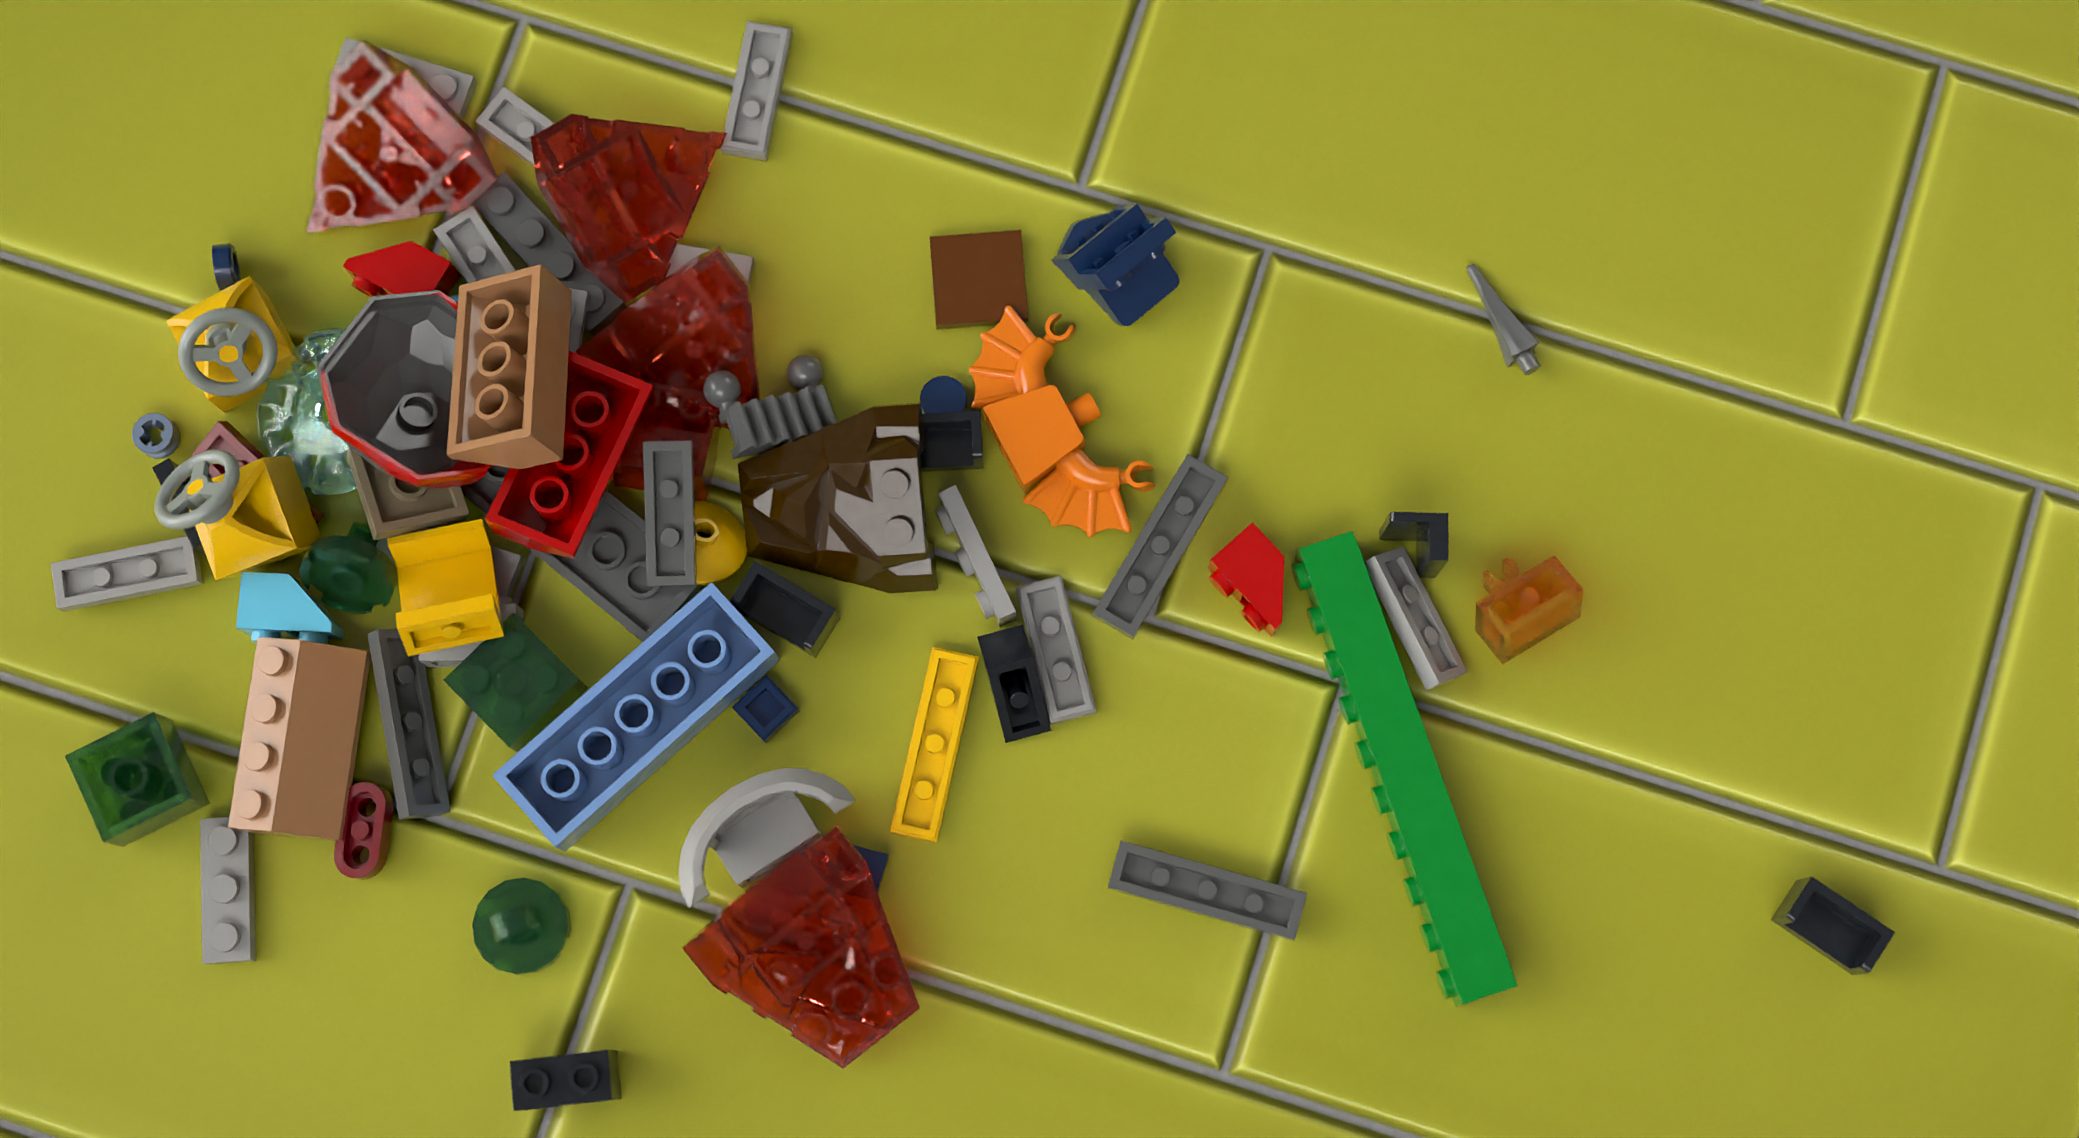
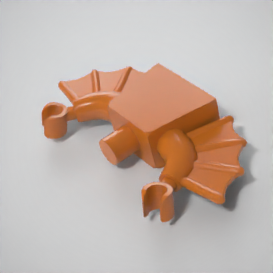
[968,306,1155,538]

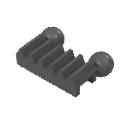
[703,355,837,459]

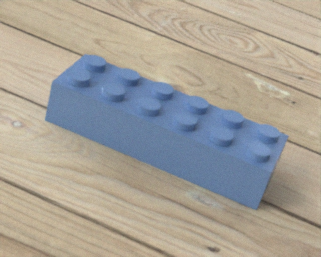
[492,582,780,852]

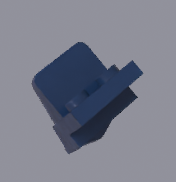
[1051,204,1179,326]

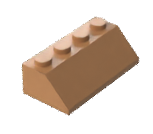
[447,264,572,469]
[228,637,371,841]

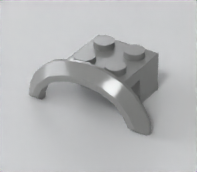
[679,768,856,908]

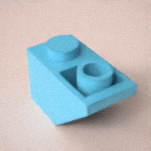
[236,572,344,644]

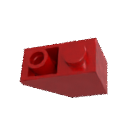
[342,241,461,297]
[1208,522,1285,637]

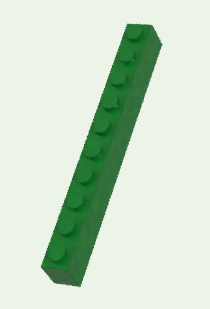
[1291,531,1518,1006]

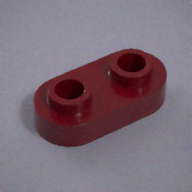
[334,782,394,880]

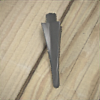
[1467,264,1541,376]

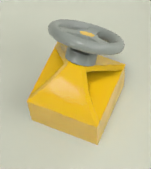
[166,276,307,413]
[155,449,324,580]

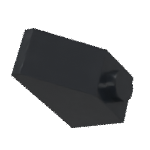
[977,624,1051,743]

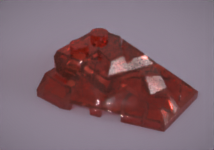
[682,825,920,1069]

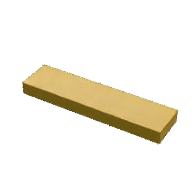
[890,647,979,843]

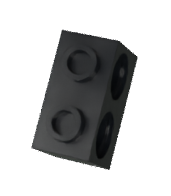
[509,1050,621,1111]

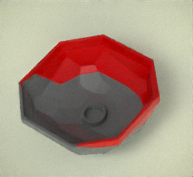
[317,290,492,488]

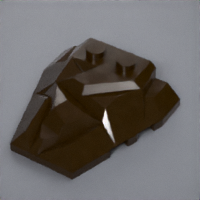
[738,402,938,593]

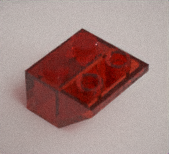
[613,381,721,501]

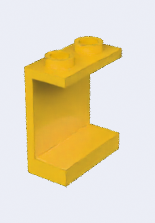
[387,519,504,656]

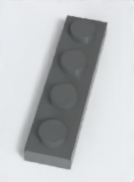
[470,172,627,336]
[1092,454,1228,640]
[367,628,451,820]
[1108,841,1307,941]

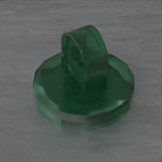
[299,521,398,614]
[472,878,571,975]

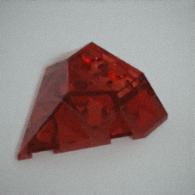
[307,40,499,233]
[530,114,727,303]
[576,246,761,430]

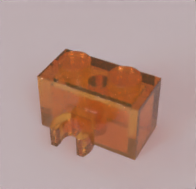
[1475,555,1583,664]

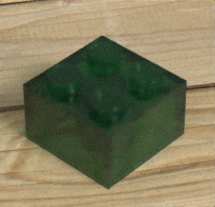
[444,613,589,753]
[65,712,210,847]

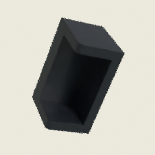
[920,411,984,472]
[730,561,840,658]
[1771,876,1895,975]

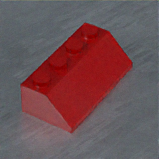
[485,351,654,558]

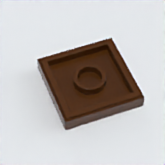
[930,230,1028,330]

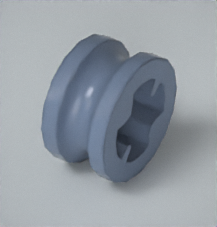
[132,413,180,459]

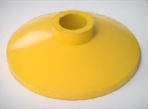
[695,501,747,585]

